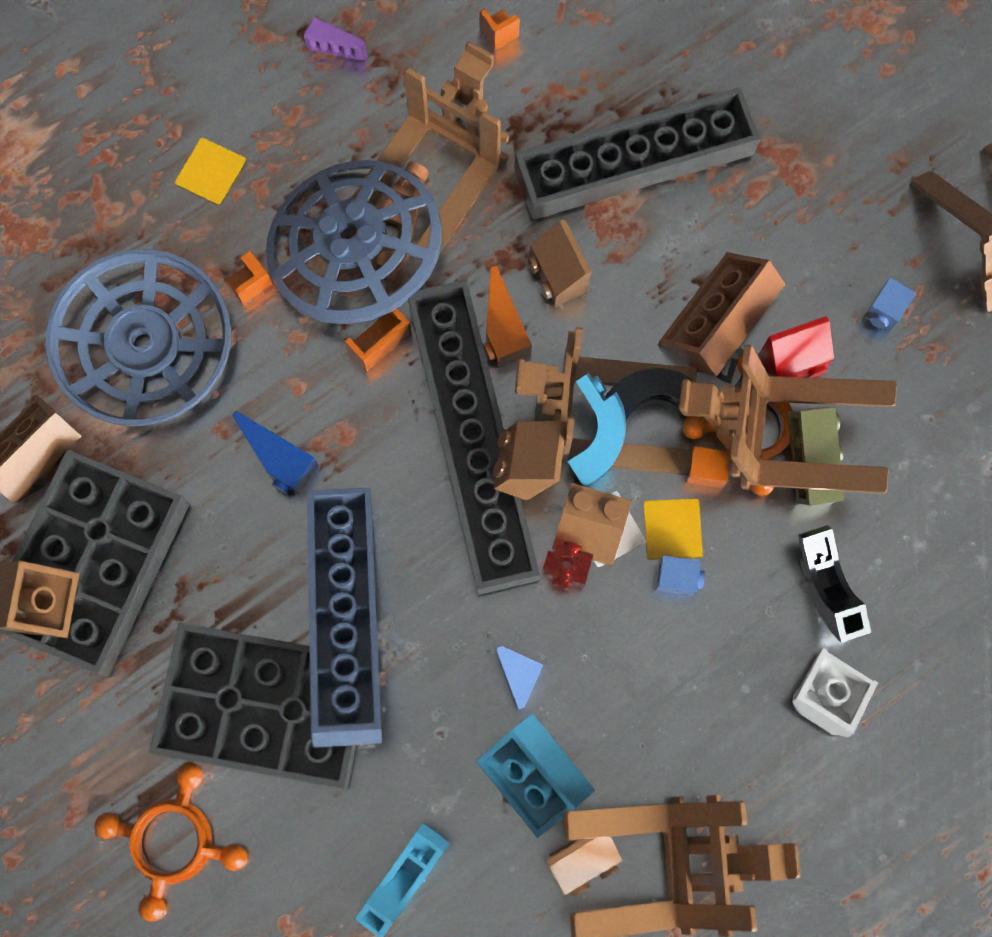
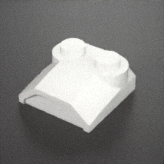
[792,648,878,738]

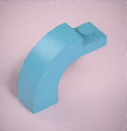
[567,373,626,487]
[355,823,450,937]

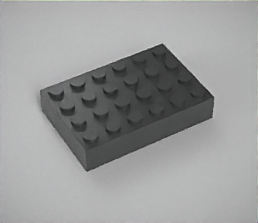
[0,449,190,677]
[149,623,356,789]

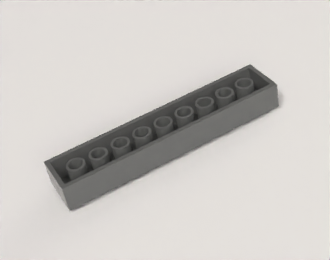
[408,280,540,595]

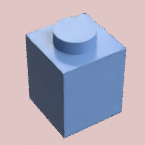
[864,277,916,332]
[655,555,705,597]

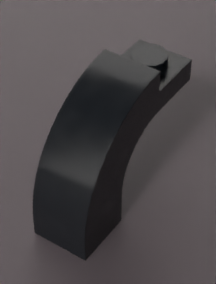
[605,368,705,420]
[798,525,871,643]

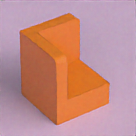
[479,8,519,50]
[226,251,272,304]
[686,447,731,488]

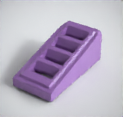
[304,17,368,61]

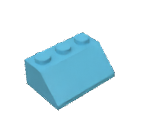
[476,713,595,838]

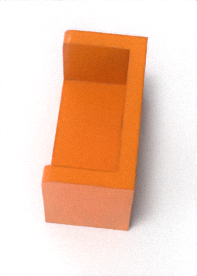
[344,309,412,372]

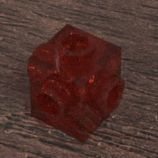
[543,542,594,590]

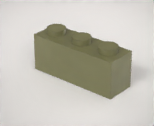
[787,406,845,506]

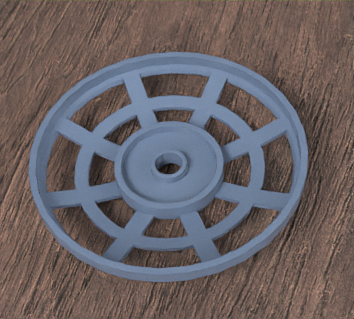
[266,160,442,324]
[45,249,231,426]

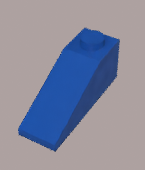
[233,411,318,495]

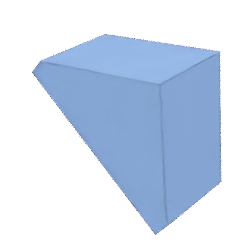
[496,646,543,711]

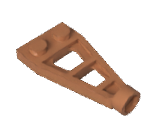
[349,161,429,284]

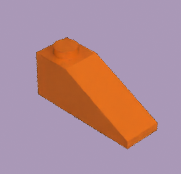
[483,265,532,368]

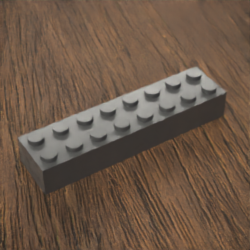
[514,87,761,220]

